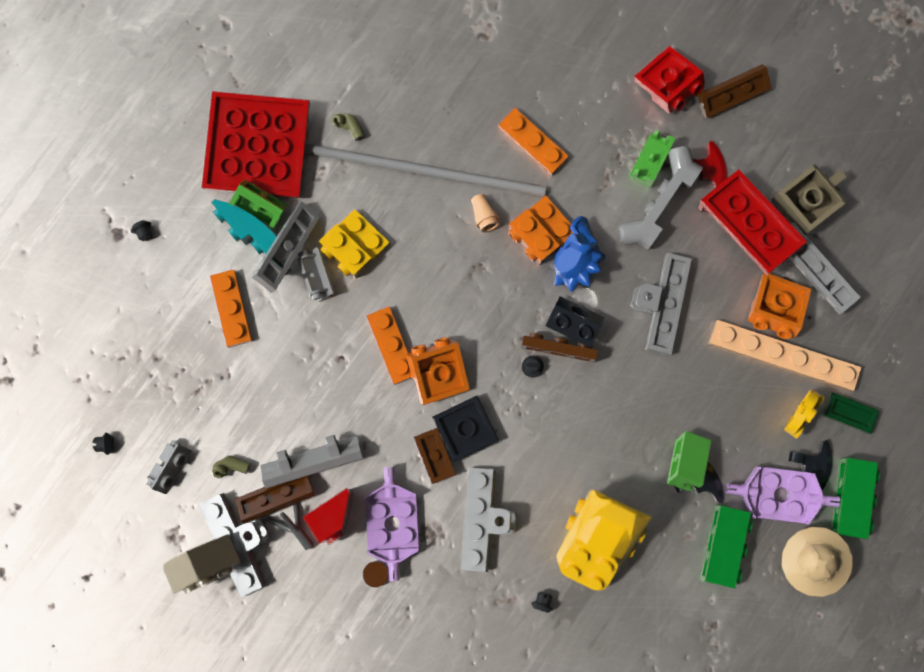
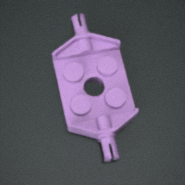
[725,466,840,525]
[365,467,419,581]

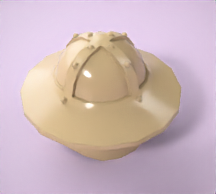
[781,527,852,597]

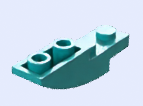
[211,199,291,275]

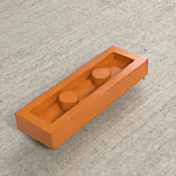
[498,108,568,176]
[210,269,253,348]
[366,306,412,385]

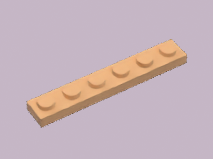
[708,320,861,392]

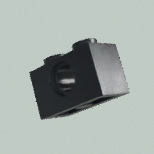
[545,296,605,348]

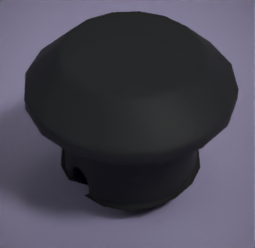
[131,220,153,241]
[522,355,544,378]
[92,432,114,455]
[531,592,553,613]

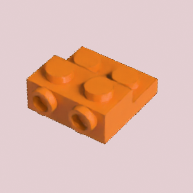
[508,196,573,265]
[747,273,811,339]
[406,337,470,405]

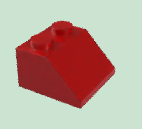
[303,488,354,545]

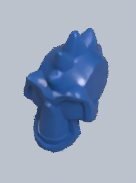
[554,216,606,292]

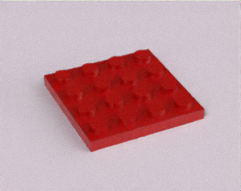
[202,91,310,199]

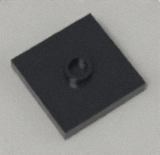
[432,395,499,462]

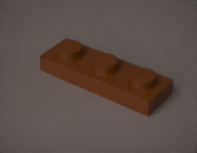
[697,64,772,118]
[521,333,598,363]
[235,475,315,524]

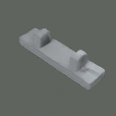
[252,201,320,293]
[790,222,861,315]
[261,435,363,488]

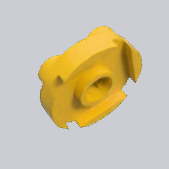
[784,389,825,439]

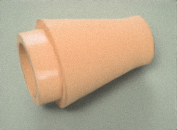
[471,194,500,232]

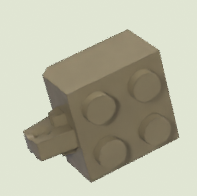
[771,164,847,235]
[163,534,240,594]

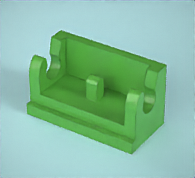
[629,131,676,188]
[229,179,287,229]
[667,431,711,491]

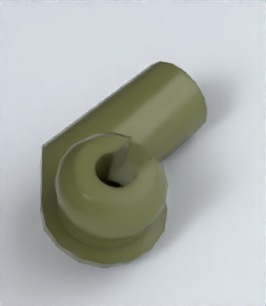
[331,113,365,141]
[212,455,251,479]

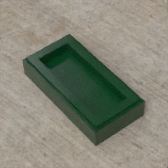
[822,392,880,435]

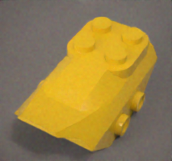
[556,489,652,590]

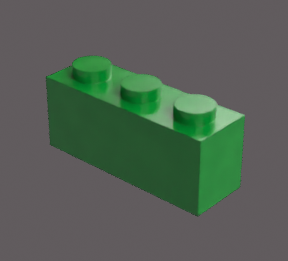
[831,458,880,539]
[700,505,753,589]

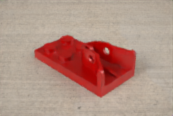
[698,169,807,276]

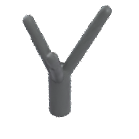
[262,503,314,550]

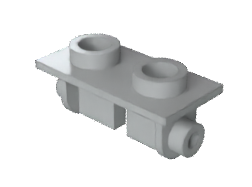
[297,247,335,302]
[146,440,192,494]

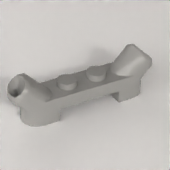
[618,146,703,250]

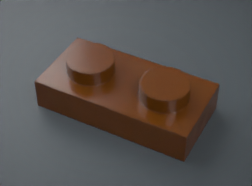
[414,428,455,484]

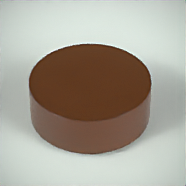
[363,561,389,587]

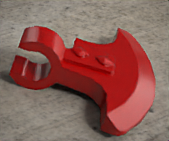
[692,141,727,188]

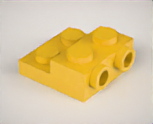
[319,209,390,279]

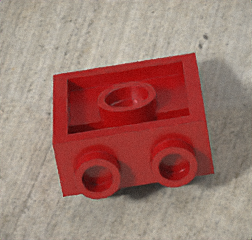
[634,46,705,114]

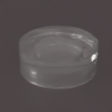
[571,288,597,311]

